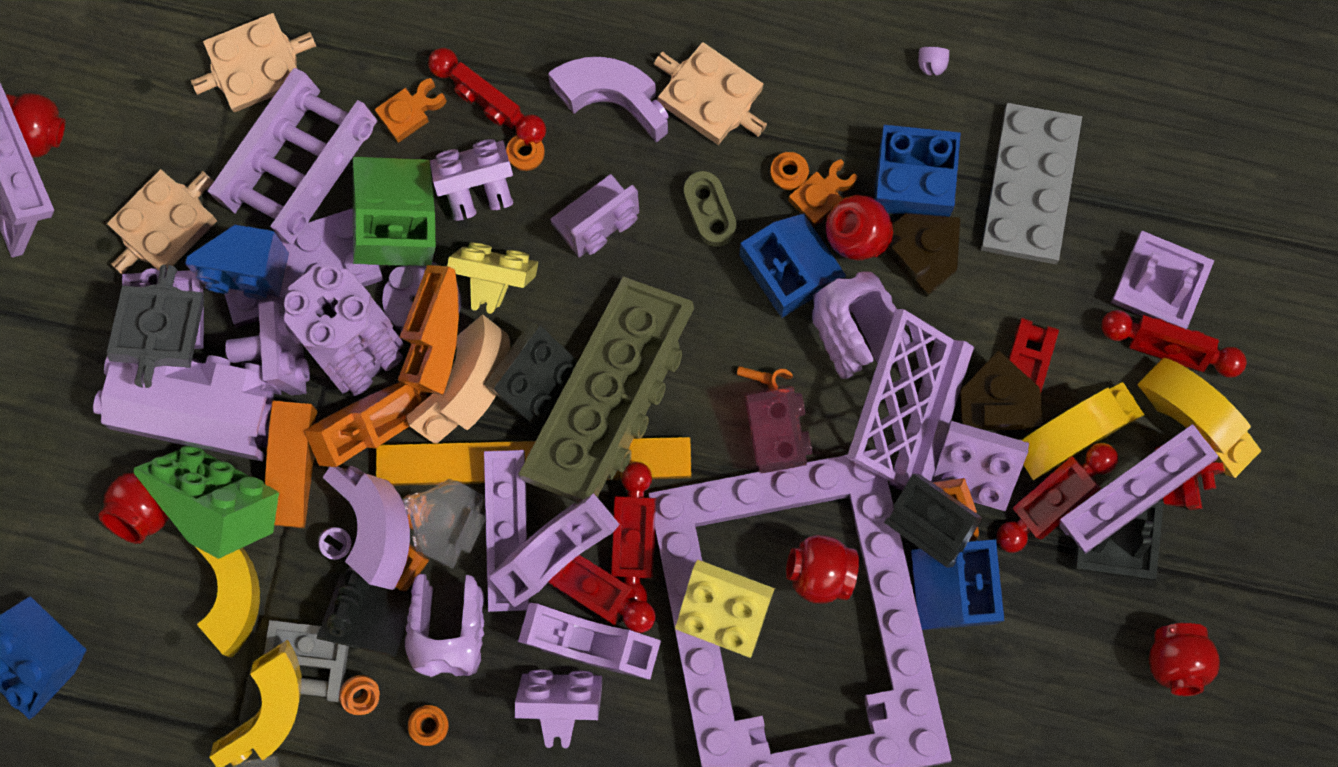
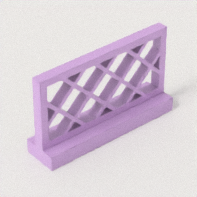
[0,83,54,257]
[847,309,974,490]

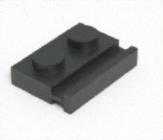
[884,474,982,568]

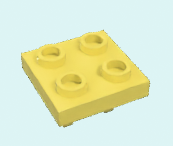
[447,242,538,314]
[675,559,775,658]

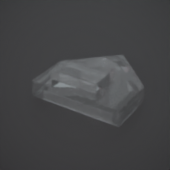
[403,479,486,568]

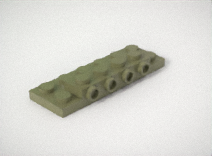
[518,276,694,503]

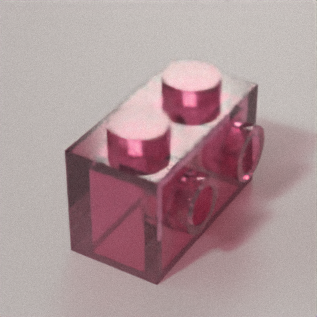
[744,385,812,474]

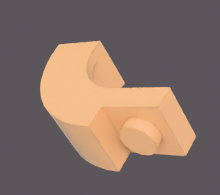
[406,314,510,444]

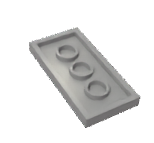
[981,103,1082,264]

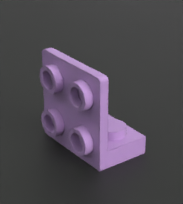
[550,174,639,258]

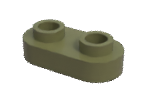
[684,171,736,247]

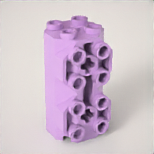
[284,265,404,396]
[93,355,281,461]

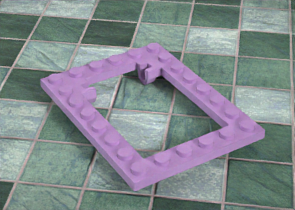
[649,449,952,767]

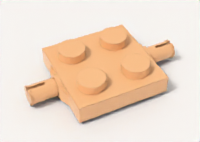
[191,13,316,113]
[654,42,767,145]
[107,169,217,274]

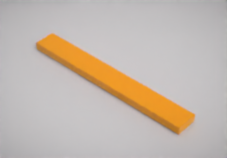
[376,437,691,486]

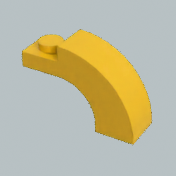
[1137,357,1261,478]
[1021,382,1144,480]
[195,546,260,658]
[209,639,302,767]

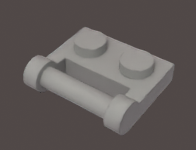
[259,620,349,703]

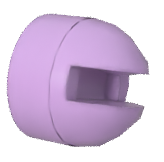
[918,47,949,75]
[318,527,351,560]

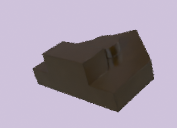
[885,213,961,297]
[959,350,1042,430]

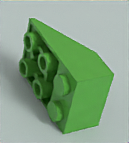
[353,157,436,266]
[134,446,279,559]

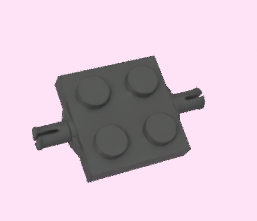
[107,265,204,388]

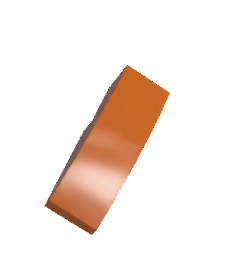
[398,265,459,395]
[304,382,428,467]
[265,401,317,528]

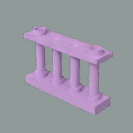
[208,68,377,245]

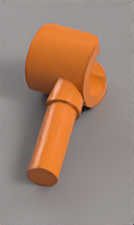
[737,366,793,395]

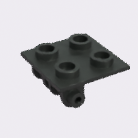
[317,567,412,657]

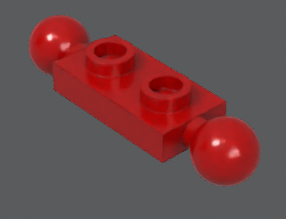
[428,48,546,145]
[1101,310,1247,378]
[996,443,1118,553]
[612,461,656,602]
[548,555,655,633]

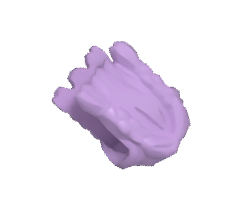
[812,272,910,379]
[405,574,484,677]

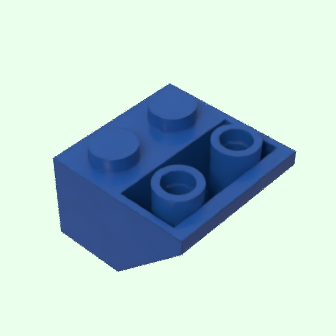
[874,125,961,217]
[739,214,846,318]
[186,225,289,300]
[911,539,1005,630]
[0,597,87,720]

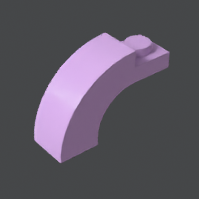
[548,57,669,142]
[323,466,410,590]
[489,493,620,608]
[518,603,661,680]

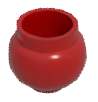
[6,93,66,158]
[826,195,893,261]
[98,473,169,544]
[786,535,859,604]
[1149,623,1220,696]

